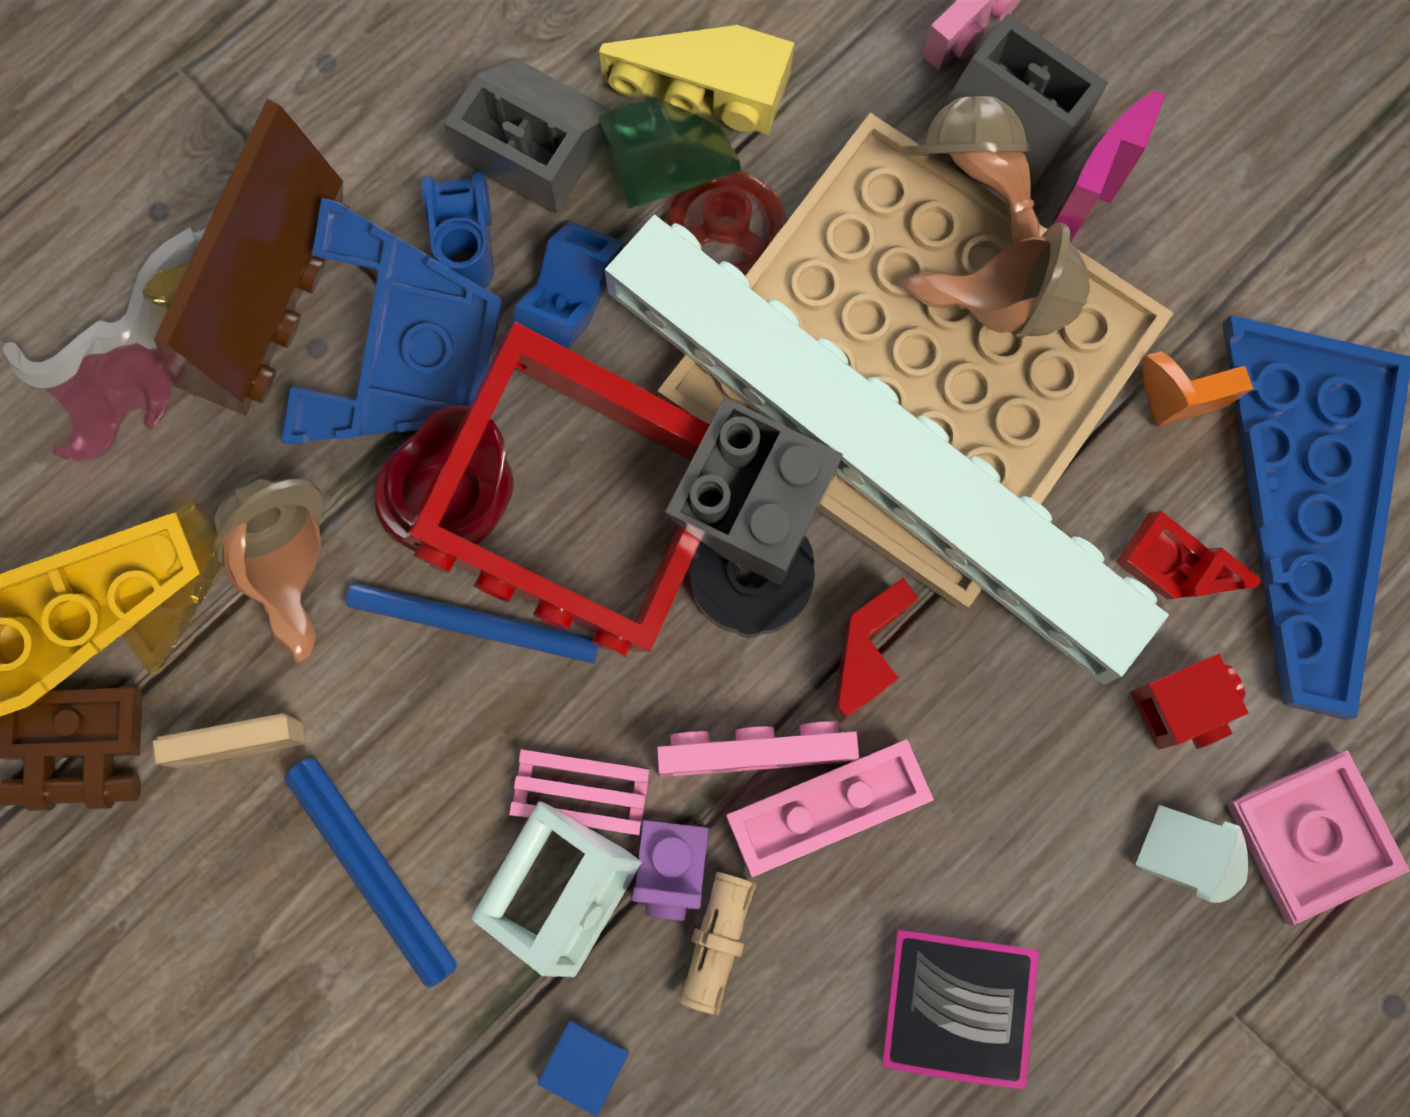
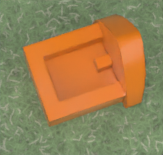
[1143,351,1254,427]

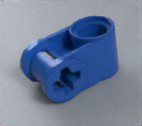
[422,170,495,288]

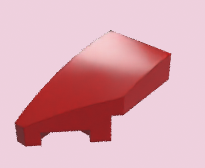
[1116,511,1261,599]

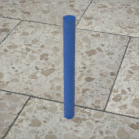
[346,583,599,664]

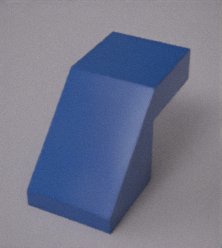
[511,220,624,349]

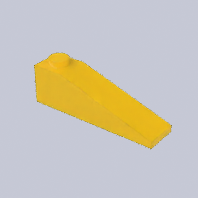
[0,512,201,717]

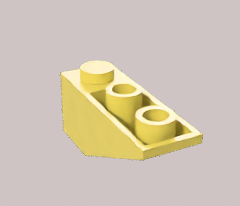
[599,25,794,135]

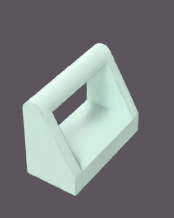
[471,802,642,977]

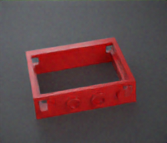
[403,321,710,658]

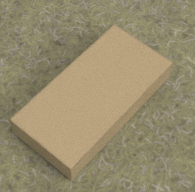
[153,714,306,769]

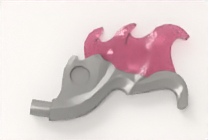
[2,227,205,463]

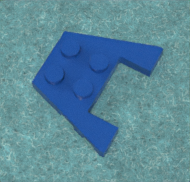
[281,198,503,445]

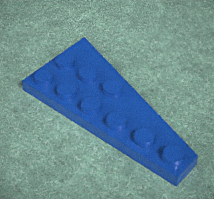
[1222,315,1410,720]

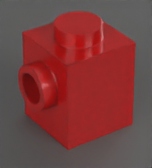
[1130,653,1249,750]

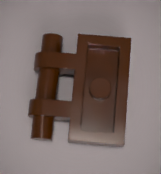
[0,688,143,811]

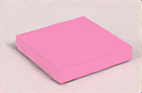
[1226,750,1410,925]

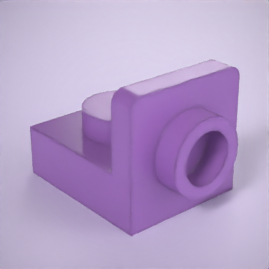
[632,820,709,921]

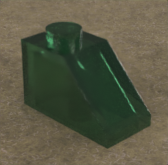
[598,97,741,209]

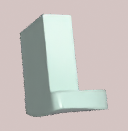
[1136,805,1248,903]

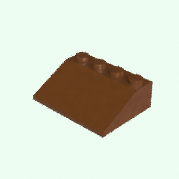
[154,99,350,416]

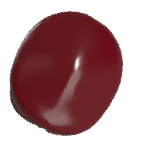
[373,405,514,552]

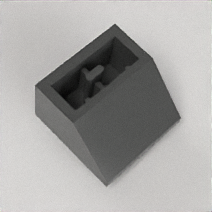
[925,14,1108,194]
[444,58,618,214]
[665,397,843,585]

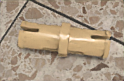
[678,871,757,1015]

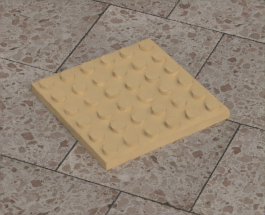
[658,113,1174,612]

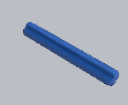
[284,758,457,988]

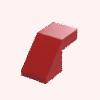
[833,578,919,723]

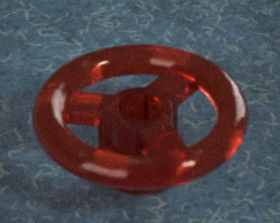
[667,169,786,276]

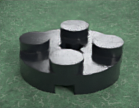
[688,536,815,638]

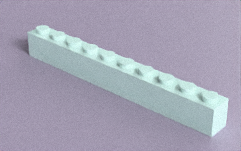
[605,214,1169,685]

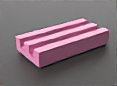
[509,750,650,836]

